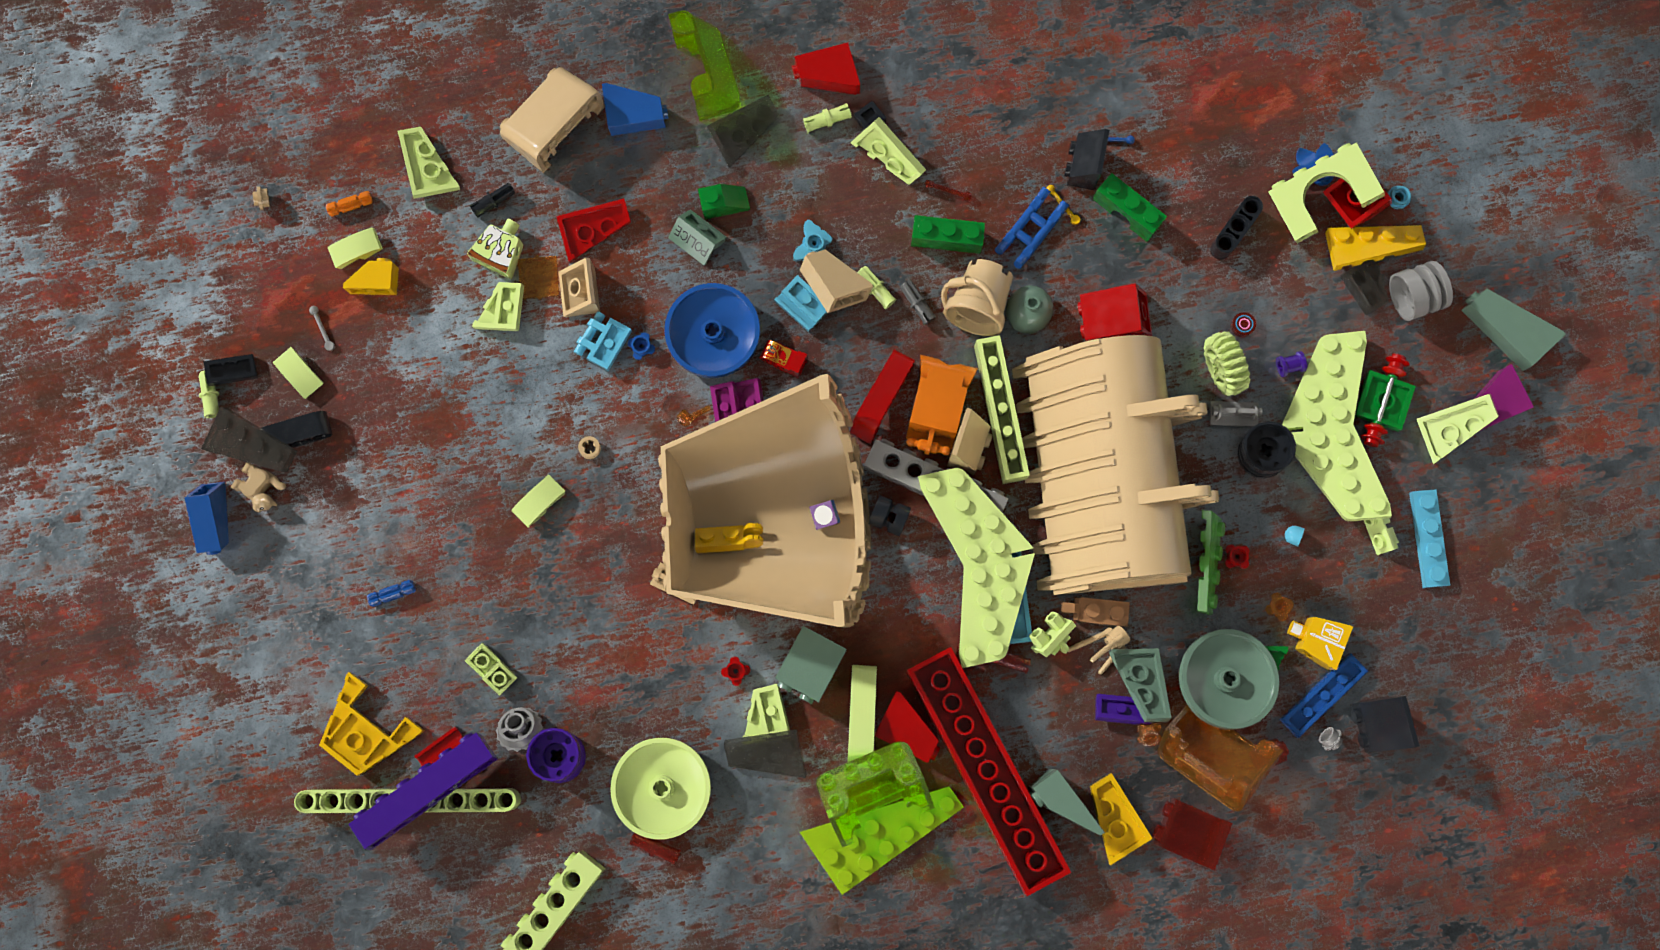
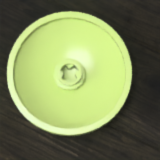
[611,738,711,839]

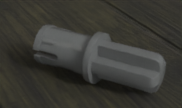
[900,280,936,325]

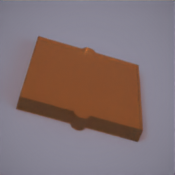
[518,255,560,300]

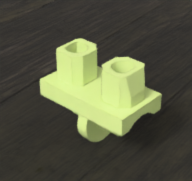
[1029,612,1076,657]

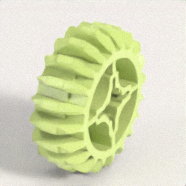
[1203,331,1250,396]

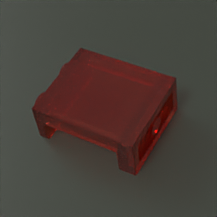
[1152,798,1233,870]

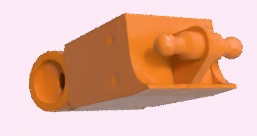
[906,354,978,455]

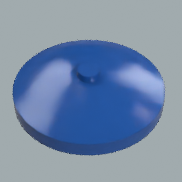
[665,283,760,378]

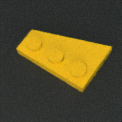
[1090,773,1153,865]

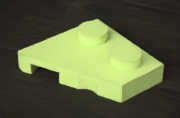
[472,282,524,331]
[742,684,790,743]

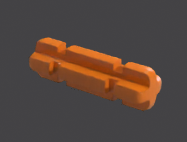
[326,191,373,217]

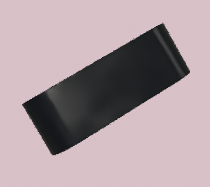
[1210,196,1263,260]
[259,411,333,454]

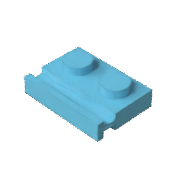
[774,275,827,332]

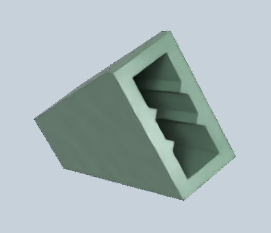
[1461,289,1566,371]

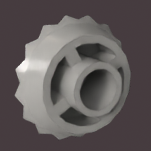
[496,707,543,752]

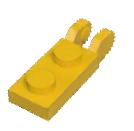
[695,523,763,553]

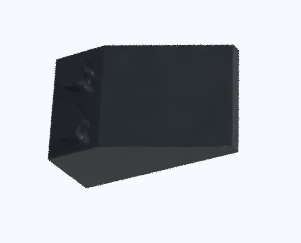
[1351,696,1420,752]

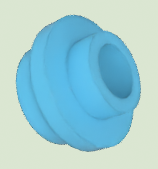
[1388,186,1411,209]

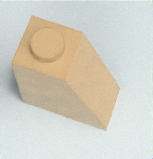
[800,250,873,313]

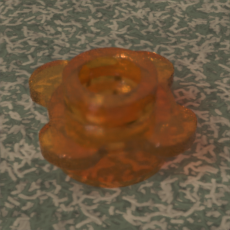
[1265,592,1294,621]
[1137,723,1162,747]

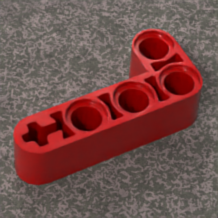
[850,349,915,444]

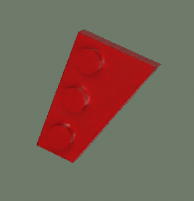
[556,198,631,263]

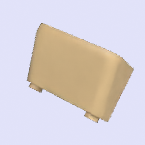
[500,67,605,173]

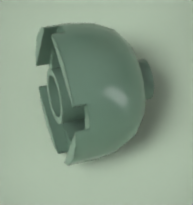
[1006,285,1053,334]

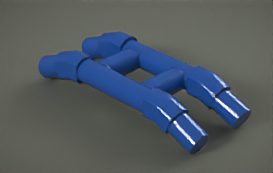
[995,186,1070,269]

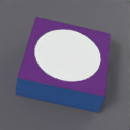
[809,499,841,530]

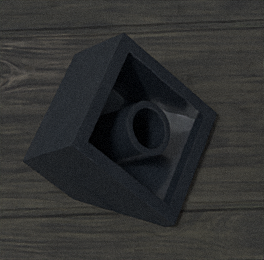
[1064,129,1110,190]

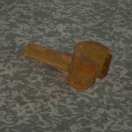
[677,405,711,427]

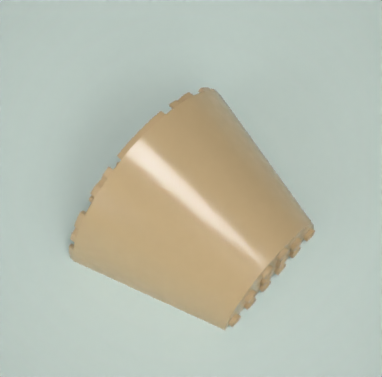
[658,374,871,628]

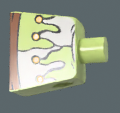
[467,219,523,279]

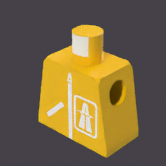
[1287,617,1353,671]

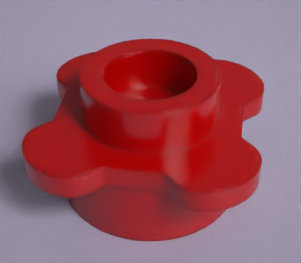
[1225,544,1250,569]
[721,657,750,686]

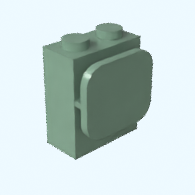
[775,626,847,704]

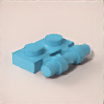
[574,311,632,371]

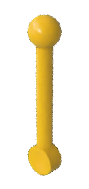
[1047,185,1080,225]

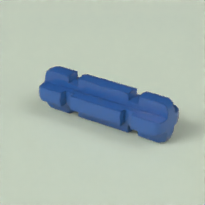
[367,580,416,607]

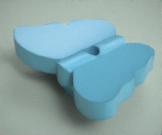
[793,220,832,262]

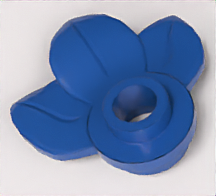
[1292,143,1334,186]

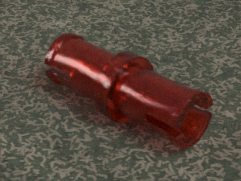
[629,832,681,865]

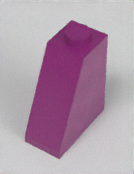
[1474,364,1534,431]

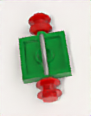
[1355,354,1416,447]

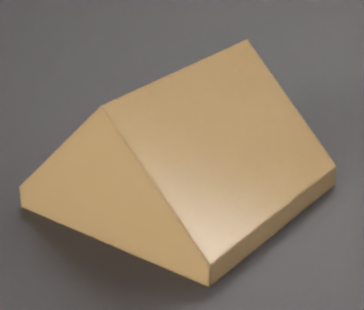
[558,258,600,317]

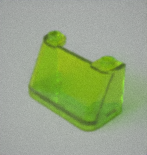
[668,10,741,121]

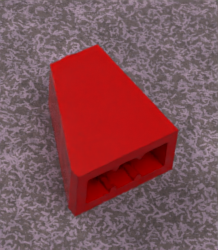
[791,42,860,95]
[874,691,940,763]

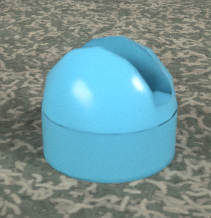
[1285,526,1305,546]

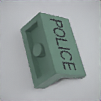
[668,209,727,265]

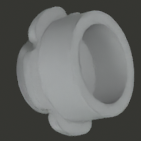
[1319,727,1343,751]

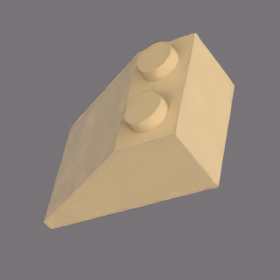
[947,408,993,475]

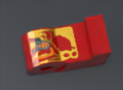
[759,340,808,378]

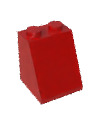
[1078,283,1152,341]

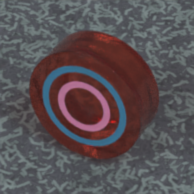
[1231,312,1256,337]

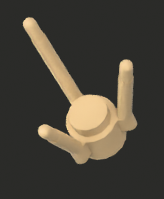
[1068,626,1130,675]

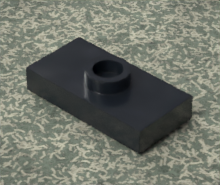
[203,354,258,386]

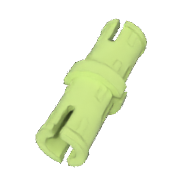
[803,103,851,133]

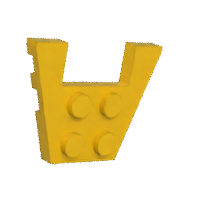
[319,672,425,776]

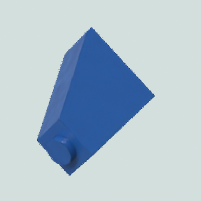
[602,83,669,136]
[184,482,229,555]

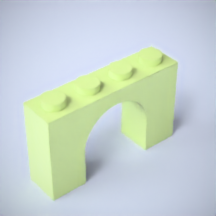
[1268,142,1385,243]

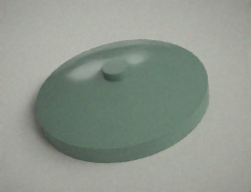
[1179,629,1279,730]

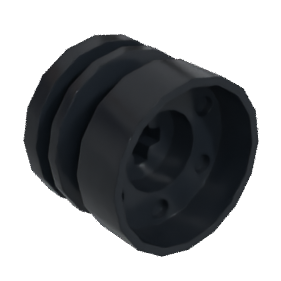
[1237,421,1296,479]

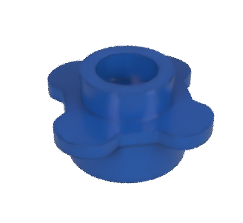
[628,333,655,360]

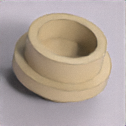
[253,186,270,210]

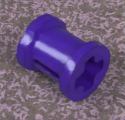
[1276,351,1307,377]

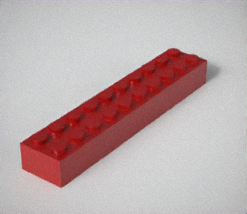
[906,647,1071,896]

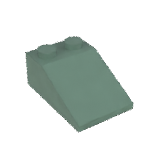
[1028,769,1105,836]

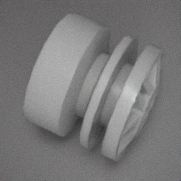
[1389,261,1453,321]

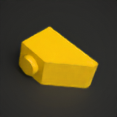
[343,258,399,295]

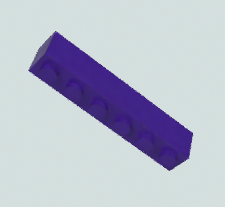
[348,732,498,850]

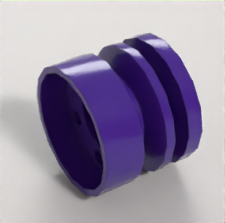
[526,728,586,783]

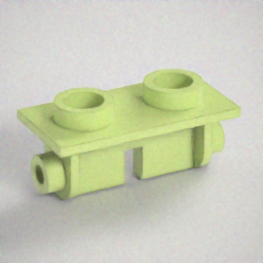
[1364,518,1399,555]

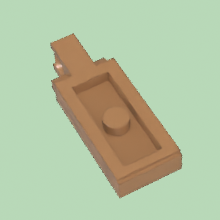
[1060,597,1130,627]

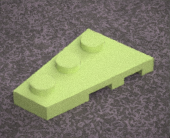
[850,117,926,185]
[398,127,460,199]
[1417,394,1499,464]

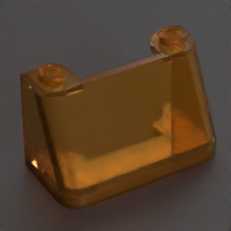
[1158,705,1284,811]

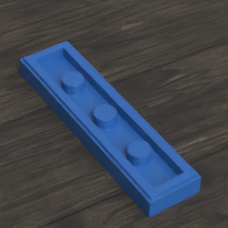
[1279,653,1369,738]

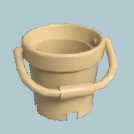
[941,259,1013,336]

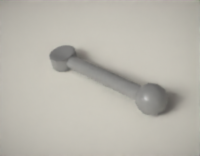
[309,306,335,351]

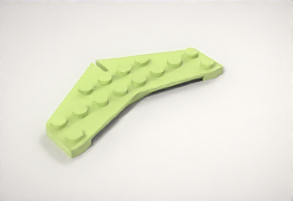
[1282,331,1392,521]
[918,468,1035,668]

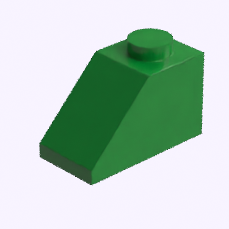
[698,184,750,220]

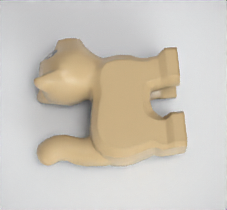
[231,462,286,513]

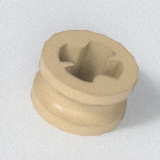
[578,436,601,459]

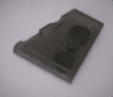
[1340,259,1388,315]

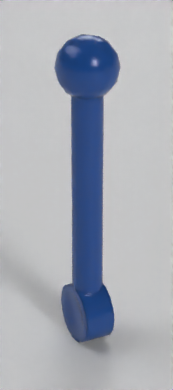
[1108,135,1135,145]

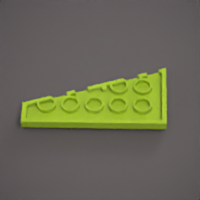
[800,786,964,895]

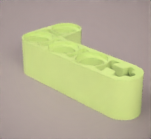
[847,665,877,767]

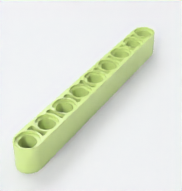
[294,788,521,813]

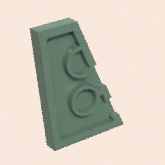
[1109,648,1172,722]

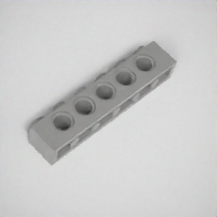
[864,439,1009,512]

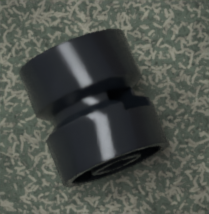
[868,495,911,537]

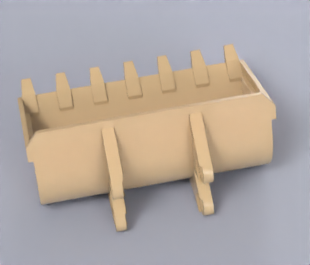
[1012,335,1219,595]

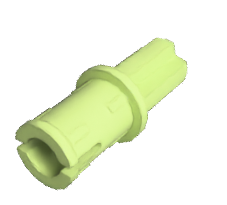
[857,266,896,309]
[199,371,220,419]

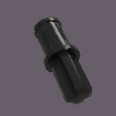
[469,183,515,218]

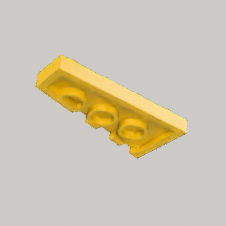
[1325,225,1426,271]

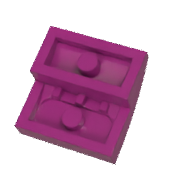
[710,378,764,422]

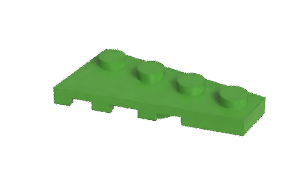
[1197,510,1225,615]

